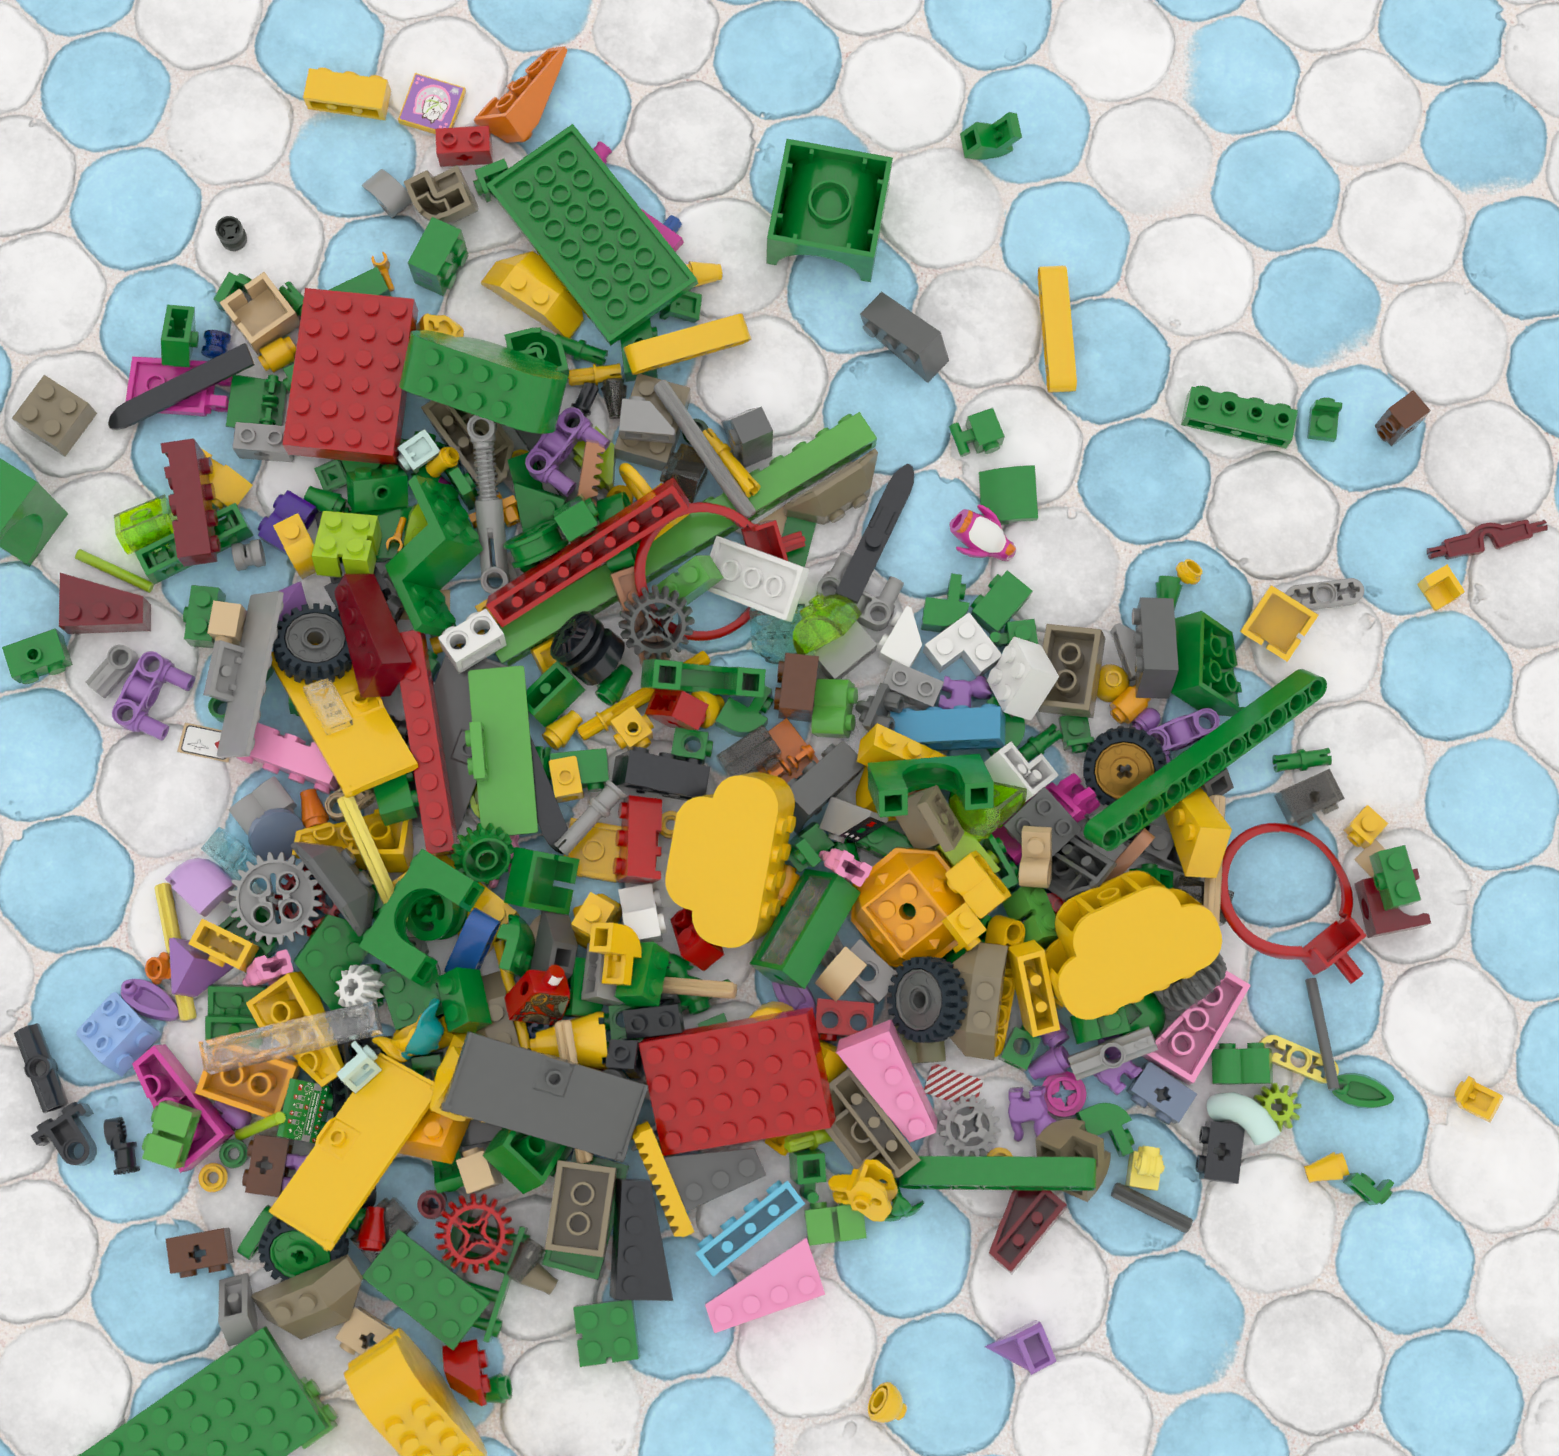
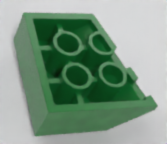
[1171,611,1245,717]

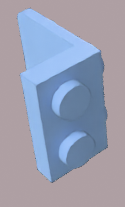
[76,992,161,1077]

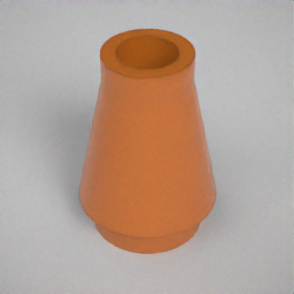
[300,789,329,828]

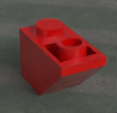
[670,908,725,971]
[442,1339,491,1406]

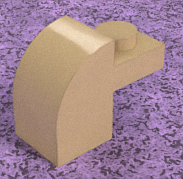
[815,946,867,1002]

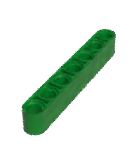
[898,1156,1096,1191]

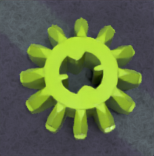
[1253,1083,1302,1132]

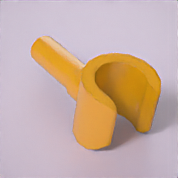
[371,252,395,292]
[386,517,407,553]

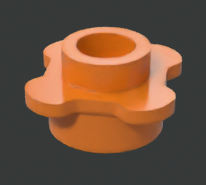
[145,952,171,985]

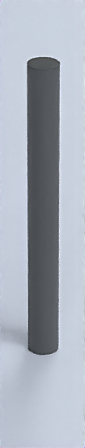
[1305,978,1340,1091]

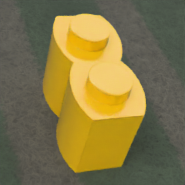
[945,850,1011,919]

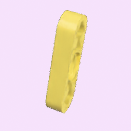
[1259,1035,1339,1084]

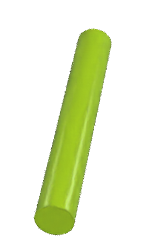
[75,549,154,593]
[235,1112,286,1140]

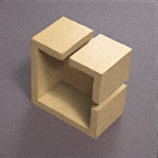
[220,272,300,355]

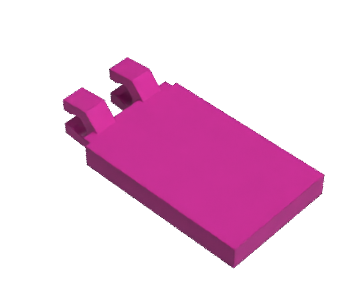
[125,356,232,417]
[985,773,1100,866]

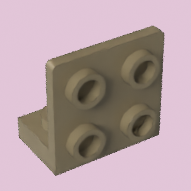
[895,785,965,852]

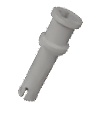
[554,779,627,856]

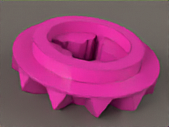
[1042,1071,1086,1117]

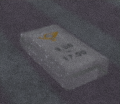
[303,678,353,735]

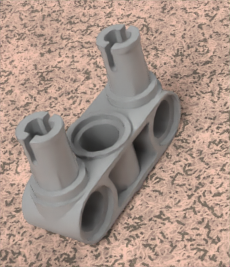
[816,551,904,631]

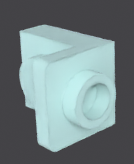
[397,429,440,474]
[336,1041,382,1094]

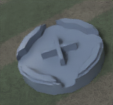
[248,808,305,861]

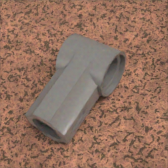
[86,644,139,698]

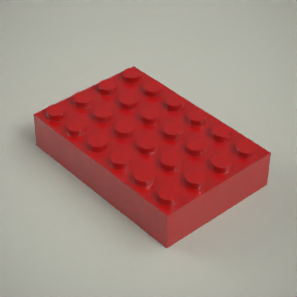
[282,288,418,465]
[639,1007,836,1156]

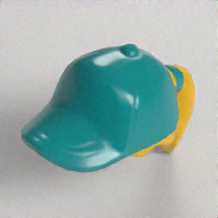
[372,998,444,1063]

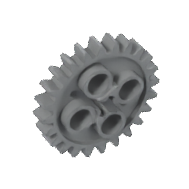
[228,852,323,945]

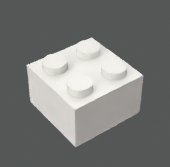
[987,637,1059,720]

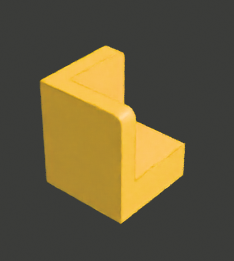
[1417,564,1465,611]

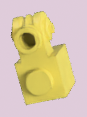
[1125,1146,1165,1191]

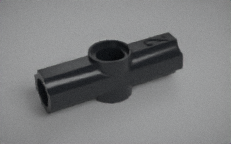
[14,1023,69,1113]

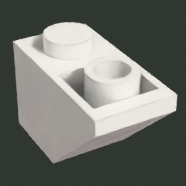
[877,606,922,668]

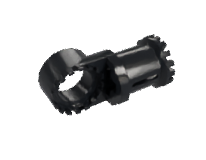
[104,1117,140,1175]

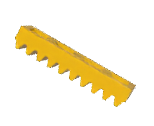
[632,1121,694,1237]

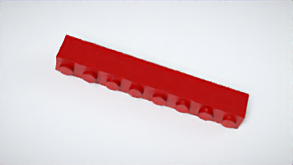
[486,477,689,628]
[399,630,459,857]

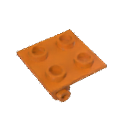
[742,718,819,783]

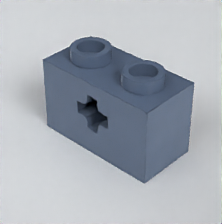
[1127,1061,1197,1125]

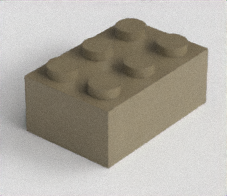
[614,374,691,473]
[1038,624,1106,718]
[545,1160,617,1257]

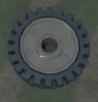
[273,603,352,686]
[887,957,968,1043]

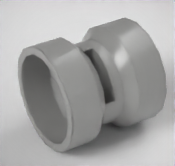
[232,539,266,571]

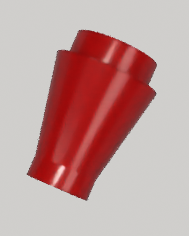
[357,1207,386,1252]

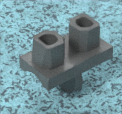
[855,683,905,732]

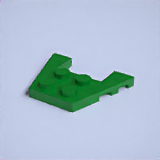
[293,914,409,1012]

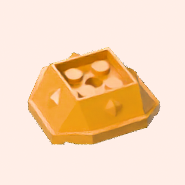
[851,847,965,967]

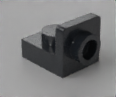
[606,1039,643,1079]

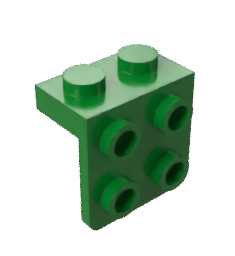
[982,833,1019,894]

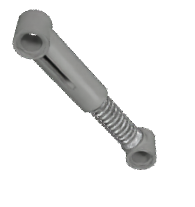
[467,415,510,594]

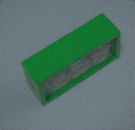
[750,869,861,989]

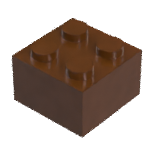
[774,653,819,722]

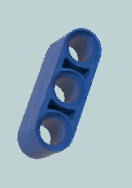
[444,908,501,972]

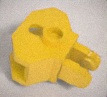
[828,1159,898,1222]

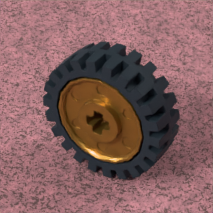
[1083,726,1167,806]

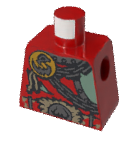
[504,965,570,1025]

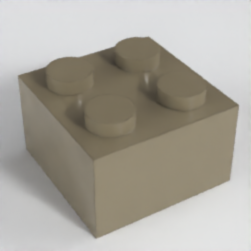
[12,375,97,457]

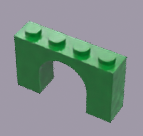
[641,659,766,698]
[868,754,994,817]
[359,849,485,986]

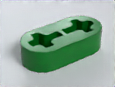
[237,1205,273,1260]

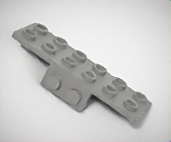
[203,591,284,758]

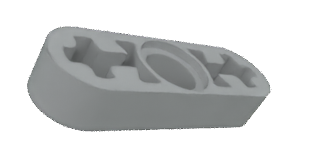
[1285,578,1364,610]

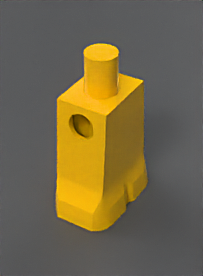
[571,892,623,949]

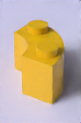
[201,448,253,510]

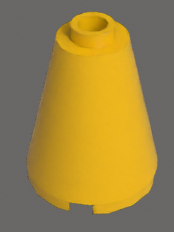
[530,1011,607,1070]

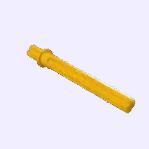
[577,651,711,740]

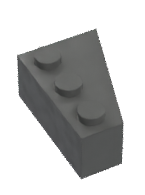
[860,291,949,383]
[721,406,773,468]
[1132,597,1178,699]
[787,740,865,834]
[664,1148,766,1211]

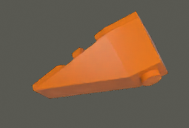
[474,46,568,143]

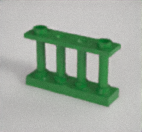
[441,1210,531,1343]

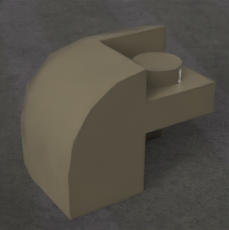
[404,165,478,224]
[1035,1119,1111,1202]

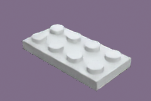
[707,536,809,622]

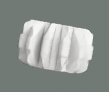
[334,965,385,1013]

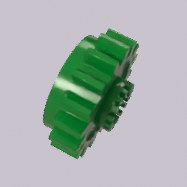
[451,823,514,884]

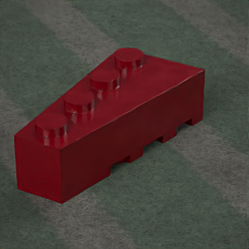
[334,574,412,698]

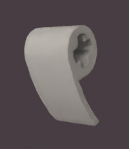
[362,169,412,218]

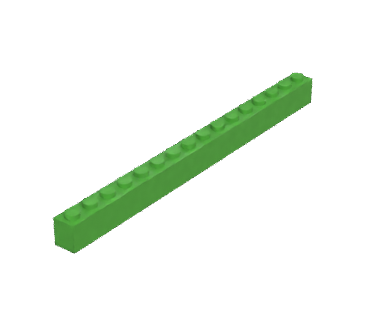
[488,412,877,666]

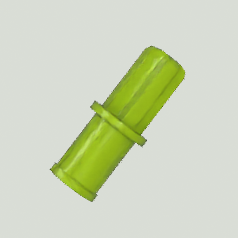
[784,1129,834,1153]

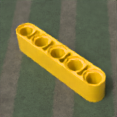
[1038,265,1077,393]
[623,313,751,375]
[985,915,1025,1057]

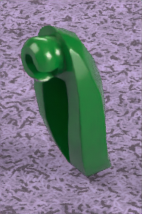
[1332,1073,1394,1108]

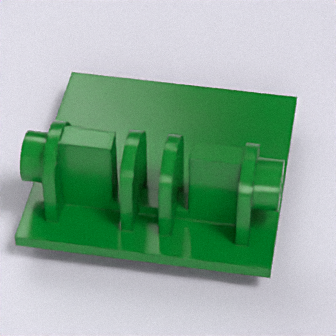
[226,375,287,428]

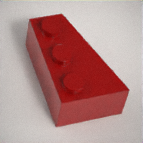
[613,795,662,885]

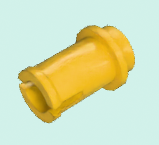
[426,447,459,478]

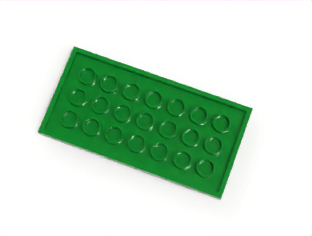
[486,124,698,346]
[79,1326,329,1456]

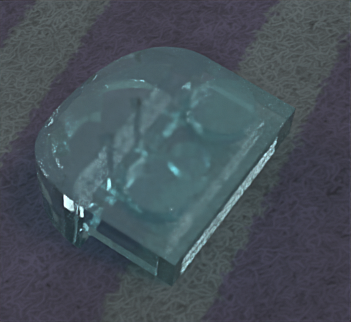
[750,604,807,664]

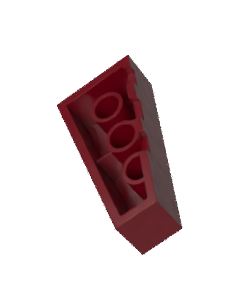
[160,438,221,567]

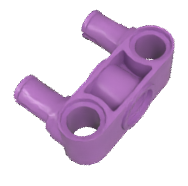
[525,407,611,497]
[112,651,195,740]
[1147,708,1220,763]

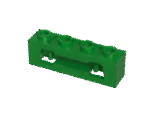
[135,503,254,585]

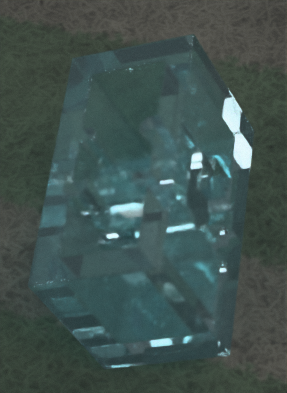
[201,827,258,886]

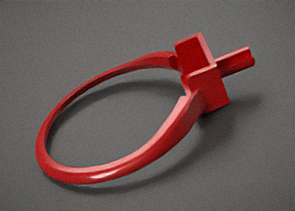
[634,502,806,641]
[1220,823,1367,984]

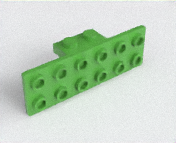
[465,666,538,836]

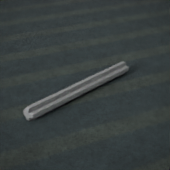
[654,380,756,519]

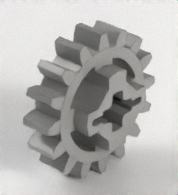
[938,1095,1001,1156]

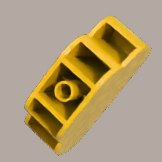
[665,772,796,948]
[1045,871,1222,1020]
[344,1328,488,1456]

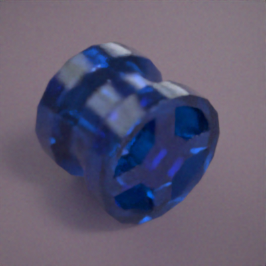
[201,330,231,359]

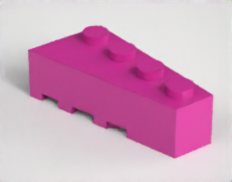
[132,1044,235,1173]

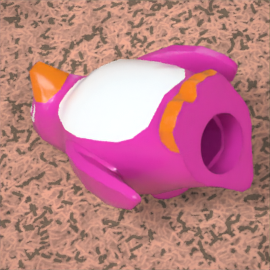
[949,504,1016,561]

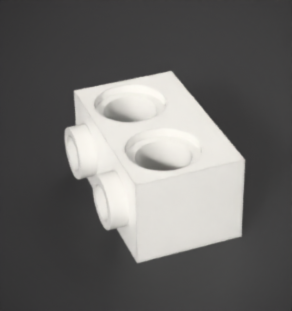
[438,609,507,674]

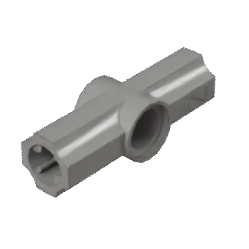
[1068,1025,1158,1081]

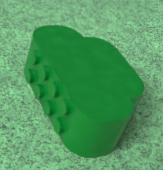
[399,330,568,434]

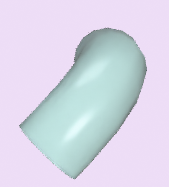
[1207,1092,1280,1145]

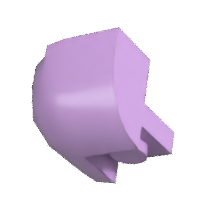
[165,858,236,917]

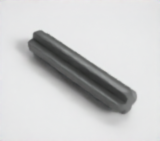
[1111,1183,1193,1233]

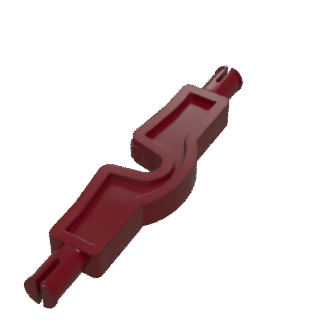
[1427,519,1548,560]

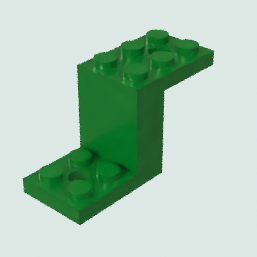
[385,475,483,637]

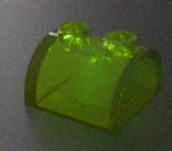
[114,494,177,555]
[793,593,862,655]
[949,782,1027,839]

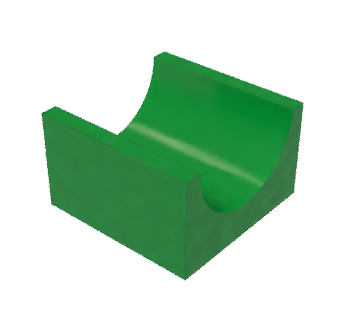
[766,139,893,282]
[0,458,68,567]

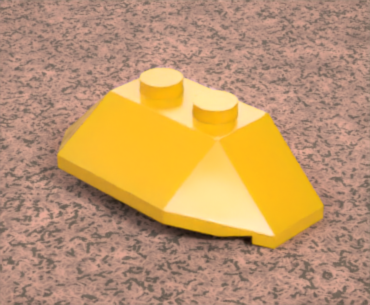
[481,251,584,339]

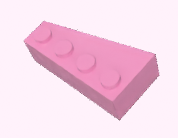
[236,723,341,795]
[1141,971,1251,1085]
[836,1020,938,1143]
[705,1237,825,1333]

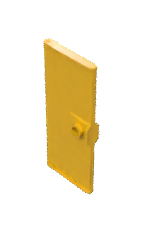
[271,643,418,798]
[268,1052,435,1252]

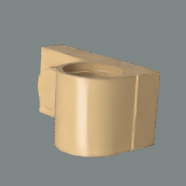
[1019,826,1052,888]

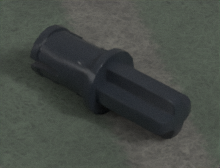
[566,382,599,428]

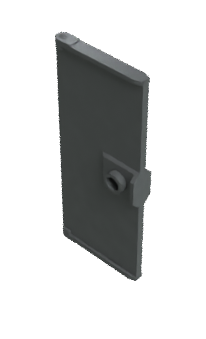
[409,645,509,835]
[441,1031,648,1163]

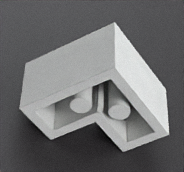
[923,613,1002,677]
[984,742,1059,812]
[618,883,667,943]

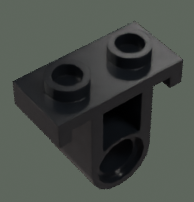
[623,998,685,1039]
[31,1102,97,1166]

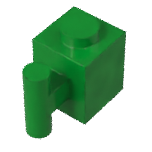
[949,408,1005,457]
[989,619,1038,647]
[789,1148,826,1204]

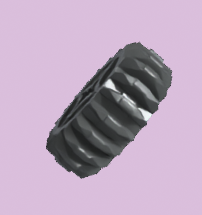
[618,585,695,660]
[1154,953,1227,1011]

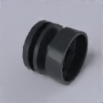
[550,611,625,686]

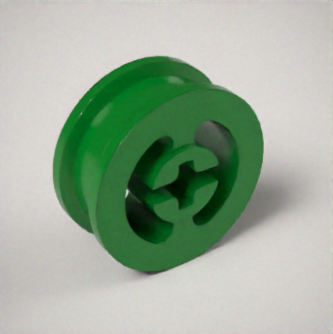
[503,520,569,568]
[406,895,468,941]

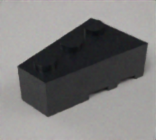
[611,747,710,801]

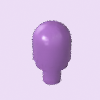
[1132,708,1161,732]
[213,1101,252,1129]

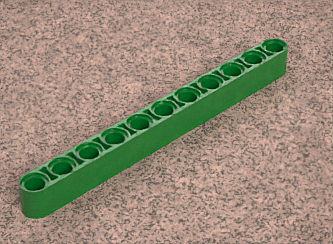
[1084,669,1327,851]

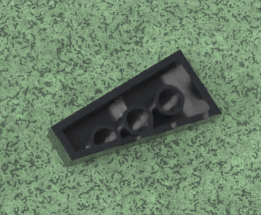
[609,1178,673,1301]

